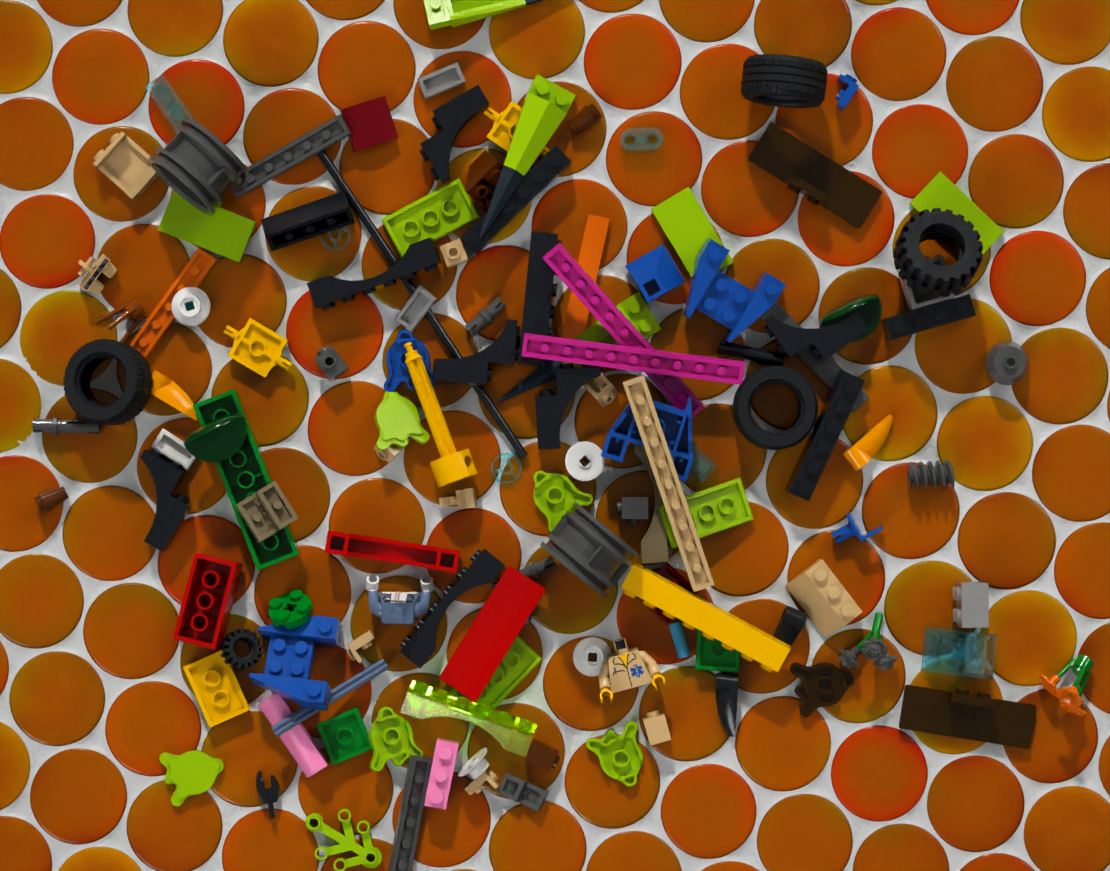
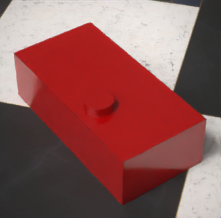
[173,552,243,650]

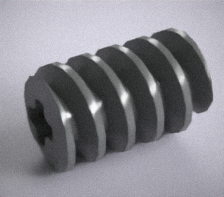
[907,460,955,490]

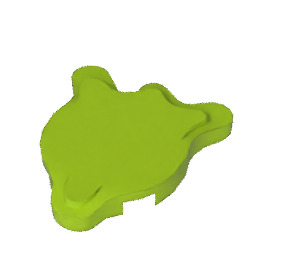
[374,391,430,451]
[533,470,593,533]
[369,707,423,772]
[586,721,643,787]
[159,750,224,806]

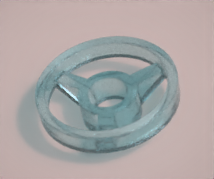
[320,226,351,251]
[491,453,522,484]

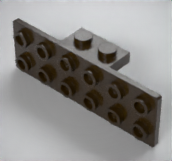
[748,123,882,229]
[899,685,1036,749]

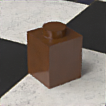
[525,738,560,772]

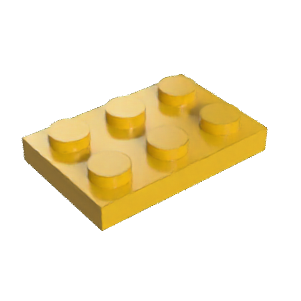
[183,650,251,728]

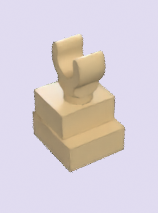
[439,488,477,509]

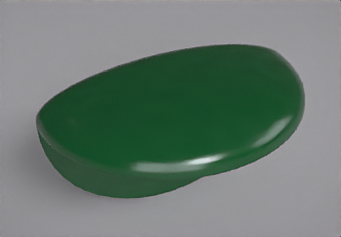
[819,294,882,342]
[183,413,247,462]

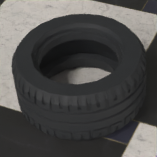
[741,54,828,108]
[63,339,153,425]
[732,366,818,450]

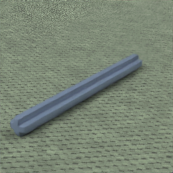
[271,659,389,736]

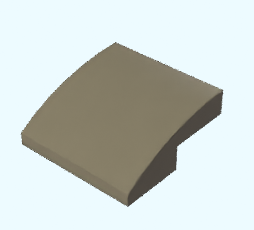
[235,481,299,543]

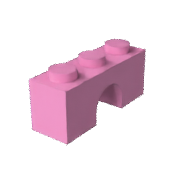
[424,738,459,810]

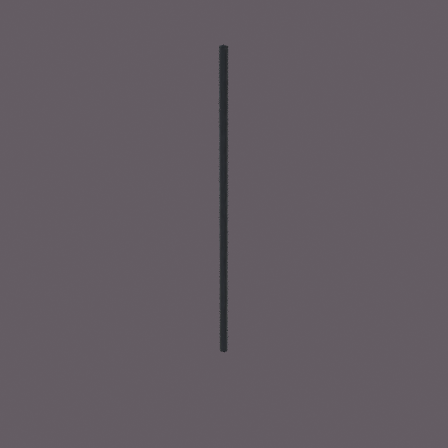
[317,150,528,459]

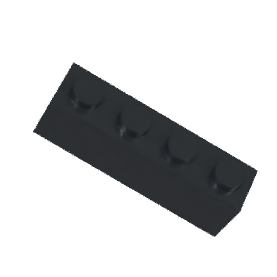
[261,191,355,252]
[882,294,976,341]

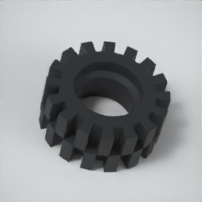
[220,628,263,670]

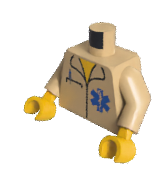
[598,638,667,704]

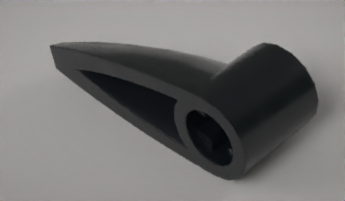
[773,606,808,646]
[715,673,739,737]

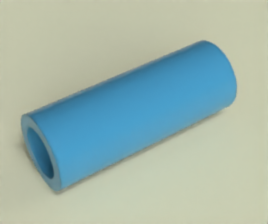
[669,621,691,659]

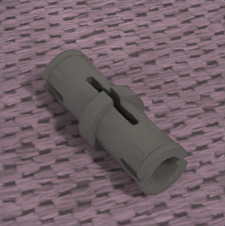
[465,296,507,336]

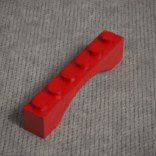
[325,530,461,573]

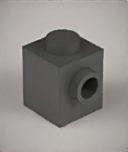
[314,346,349,381]
[617,497,648,524]

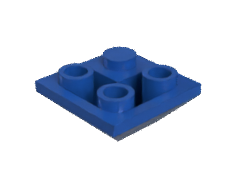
[625,244,685,304]

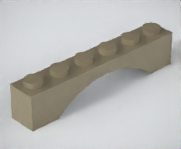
[633,443,673,564]

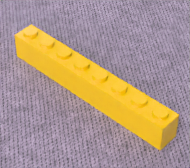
[621,561,791,673]

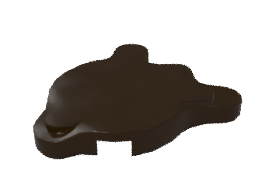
[790,662,854,717]

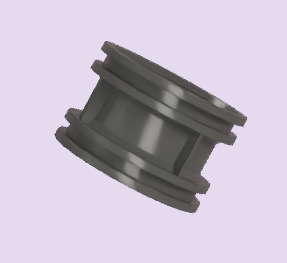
[148,117,249,216]
[540,502,640,598]

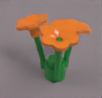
[1038,654,1094,717]

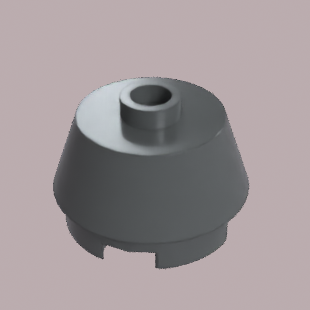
[985,341,1029,385]

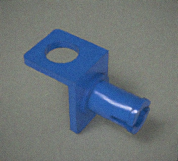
[831,512,884,544]

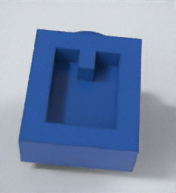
[835,74,859,111]

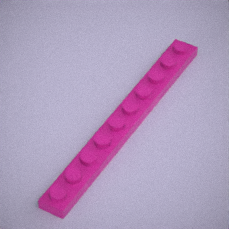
[542,243,705,418]
[521,333,745,385]

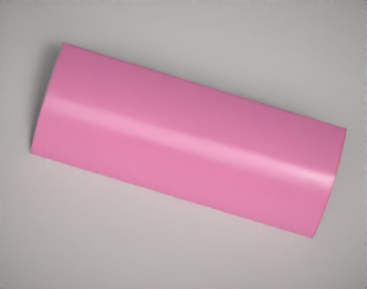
[258,693,329,778]

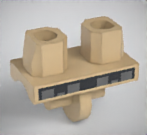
[77,253,117,295]

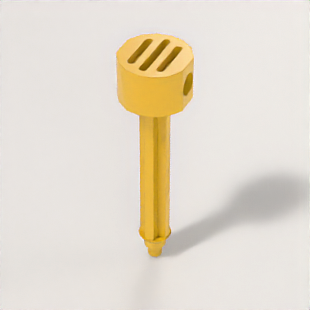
[404,342,478,488]

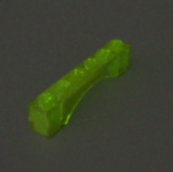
[401,680,537,757]

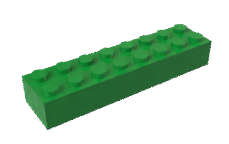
[193,389,301,571]

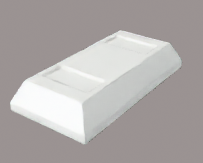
[151,428,196,471]

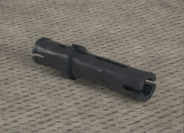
[717,340,785,366]

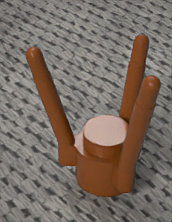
[96,299,146,343]

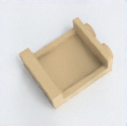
[93,131,159,201]

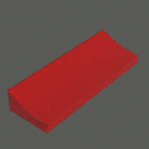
[439,565,546,703]

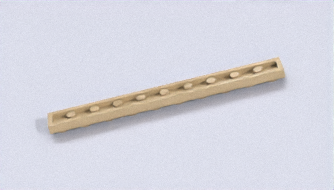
[623,375,715,592]

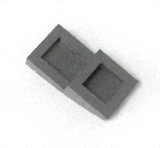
[497,773,549,812]

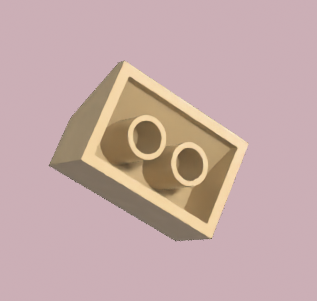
[785,559,863,638]

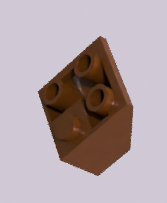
[465,150,503,213]

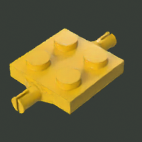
[484,101,550,156]
[223,318,293,378]

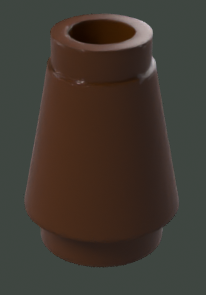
[569,103,602,134]
[34,486,69,513]

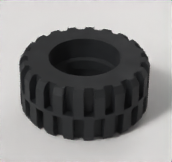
[893,208,983,297]

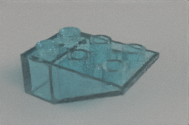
[921,627,997,679]

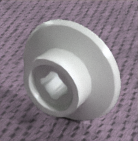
[171,287,211,326]
[565,441,605,481]
[573,637,612,677]
[458,747,489,779]

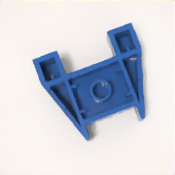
[683,238,786,343]
[601,397,693,482]
[249,616,342,711]

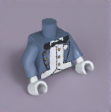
[366,576,434,624]

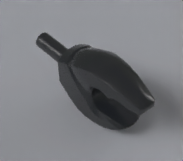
[256,771,280,819]

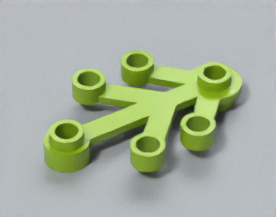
[305,808,382,871]

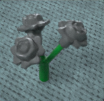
[838,613,898,670]

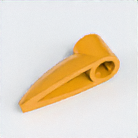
[151,369,198,421]
[842,414,893,471]

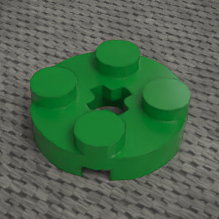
[268,589,314,629]

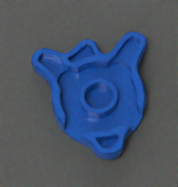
[384,329,438,392]

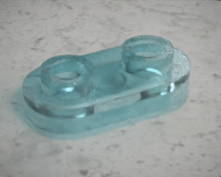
[619,127,664,151]

